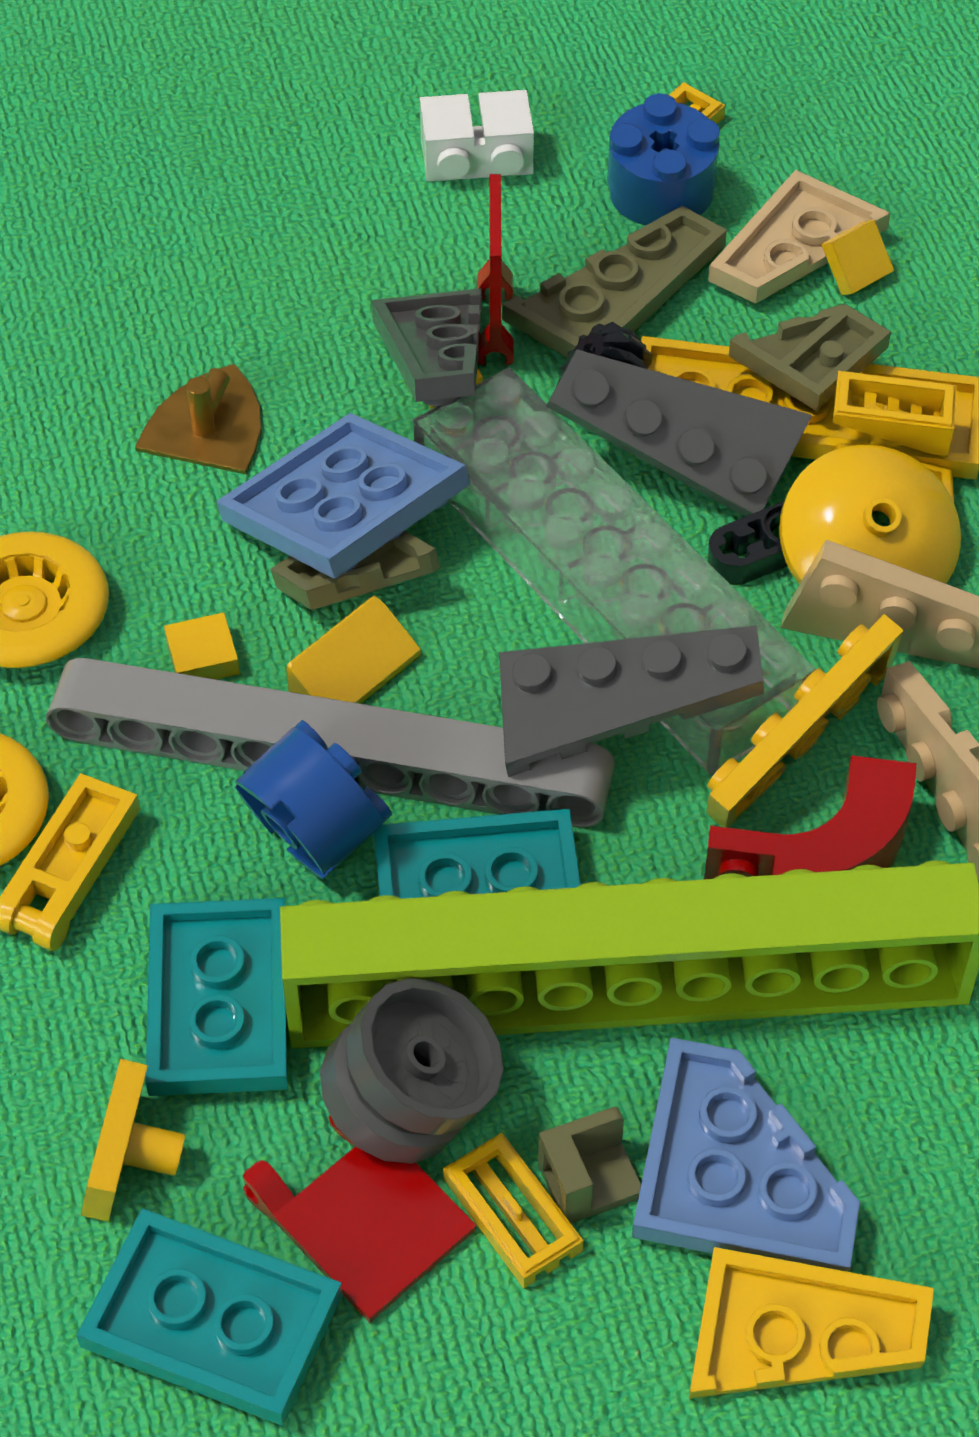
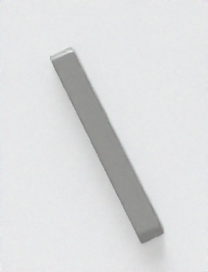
[46,658,615,828]

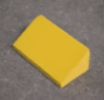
[286,595,421,704]

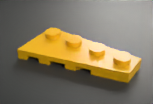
[706,614,904,828]

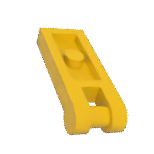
[0,773,140,951]

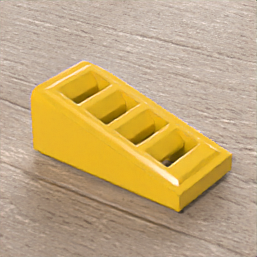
[832,371,957,456]

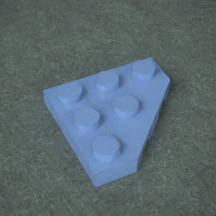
[632,1037,860,1272]

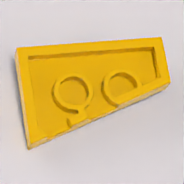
[689,1247,934,1399]

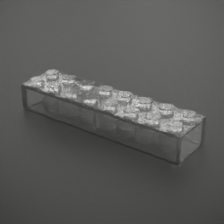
[413,367,816,776]

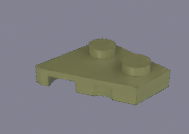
[729,304,891,411]
[270,531,441,610]

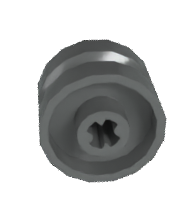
[320,978,503,1164]

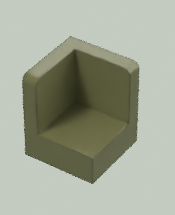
[538,1107,641,1223]

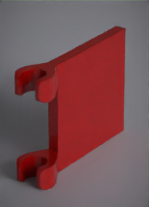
[477,174,514,365]
[243,1115,477,1323]

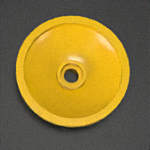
[779,445,961,584]

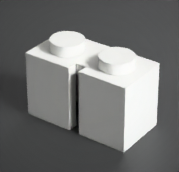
[420,90,534,182]

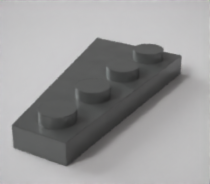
[371,288,482,406]
[546,350,812,517]
[499,625,764,777]

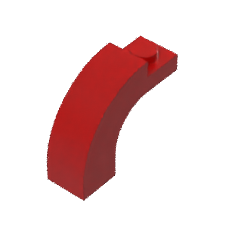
[704,755,917,879]

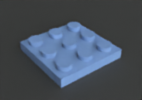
[216,413,470,579]

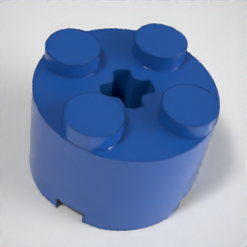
[607,93,720,225]
[235,720,392,879]

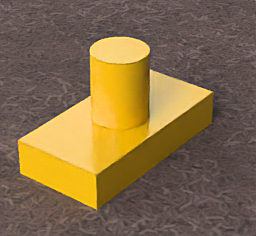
[81,1059,186,1222]

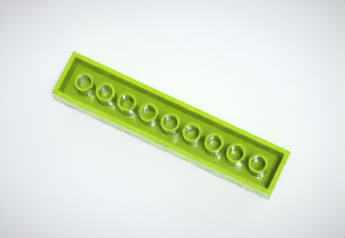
[280,860,979,1049]

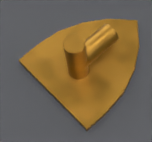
[135,364,261,474]

